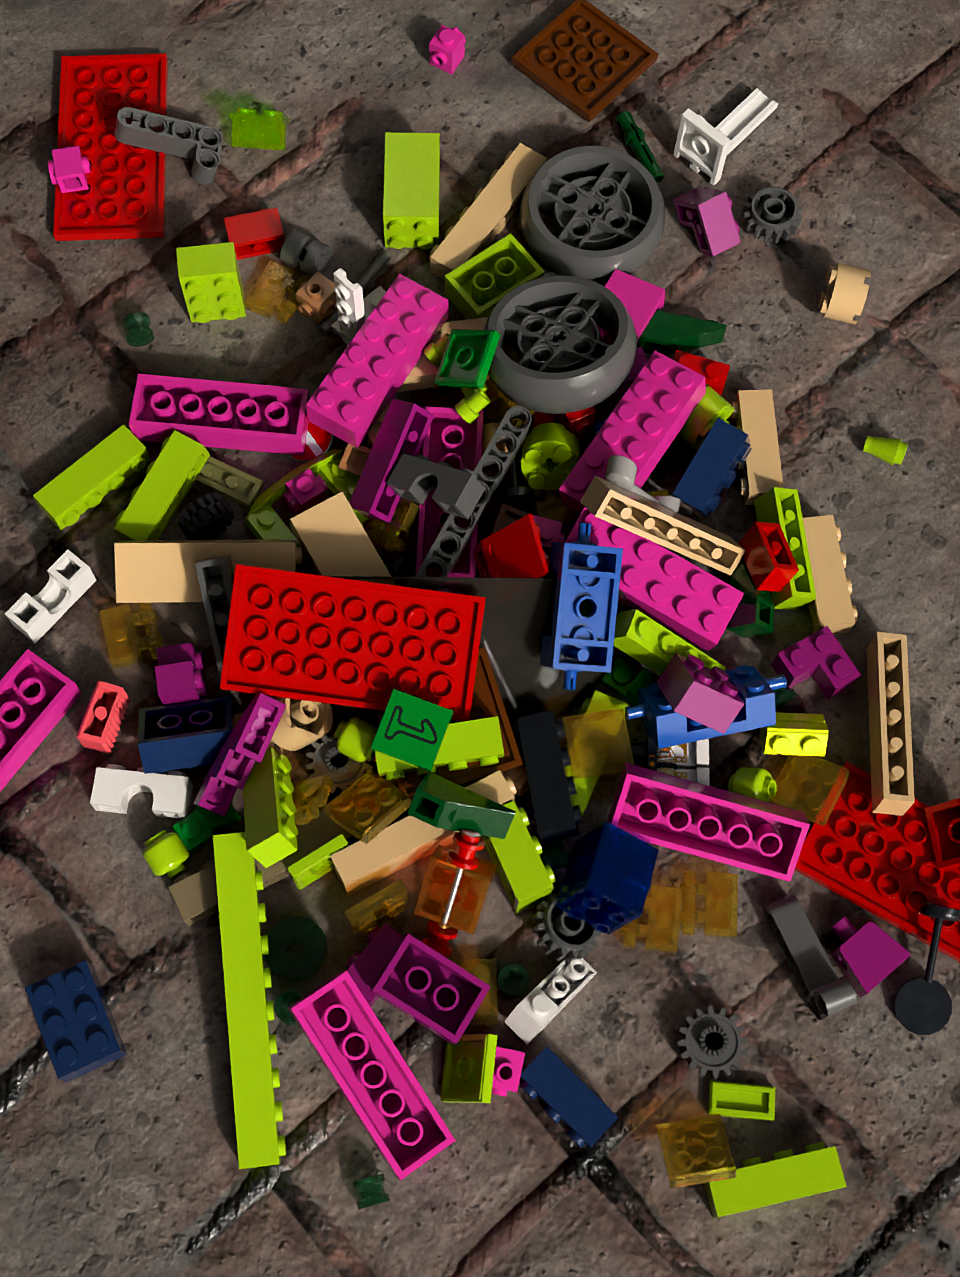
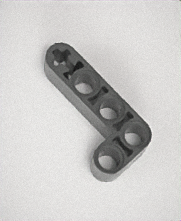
[114,107,222,185]
[763,894,857,1020]

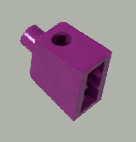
[831,916,911,998]

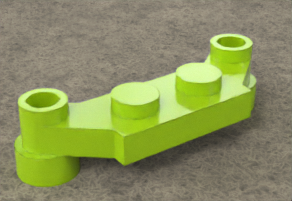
[423,333,491,424]

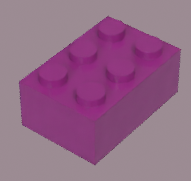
[369,933,491,1044]

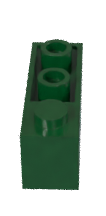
[637,309,727,356]
[726,557,774,638]
[407,771,516,839]

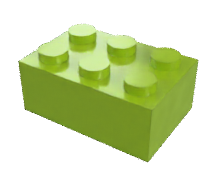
[445,233,545,319]
[176,242,246,323]
[481,801,556,914]

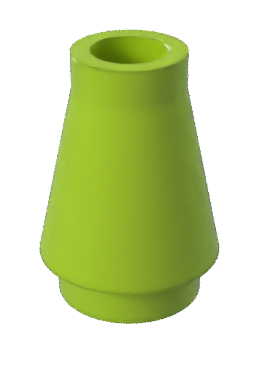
[863,435,908,466]

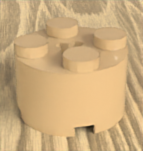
[817,262,871,325]
[269,696,333,751]

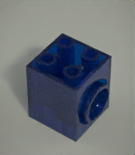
[556,821,659,934]

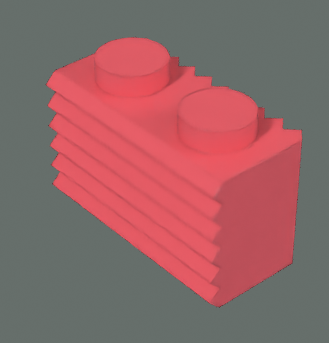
[76,681,131,754]

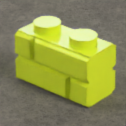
[759,712,829,757]

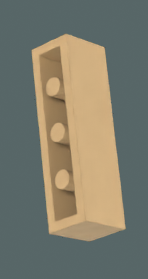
[731,389,784,505]
[803,515,858,635]

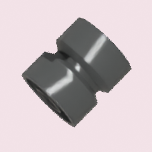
[280,229,331,277]

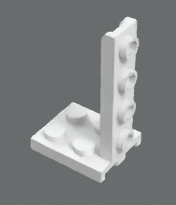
[673,88,778,186]
[331,268,386,346]

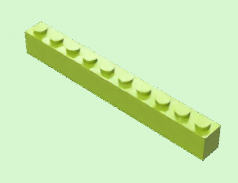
[213,832,286,1169]

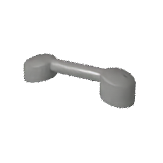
[605,455,681,513]

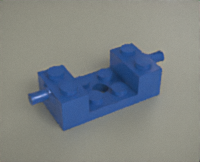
[540,523,623,690]
[625,665,787,749]

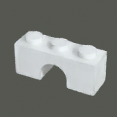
[5,549,96,644]
[90,764,193,820]

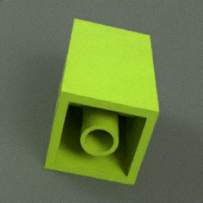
[383,132,440,249]

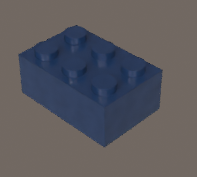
[672,418,752,517]
[138,696,235,774]
[25,960,128,1083]

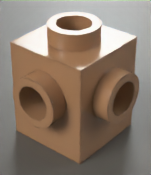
[296,271,337,323]

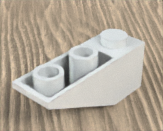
[504,958,597,1045]

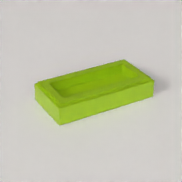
[708,1081,776,1121]

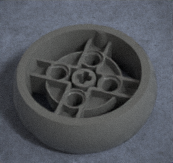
[519,146,665,284]
[484,276,637,414]

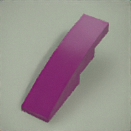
[194,692,287,817]

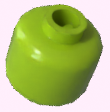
[334,717,378,762]
[728,767,777,803]
[142,830,189,878]

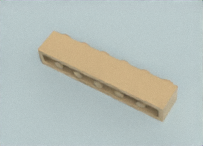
[429,143,547,280]
[580,476,746,576]
[866,632,915,816]

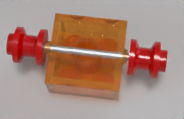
[414,829,498,958]

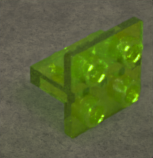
[229,108,290,151]

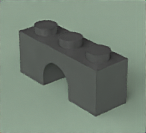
[387,453,485,519]

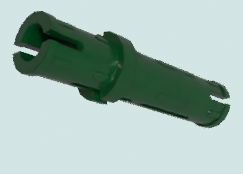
[616,111,665,184]

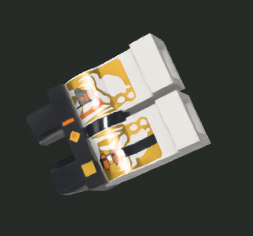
[628,737,709,786]

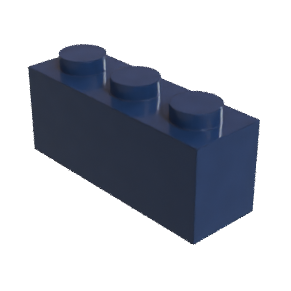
[519,1046,618,1148]

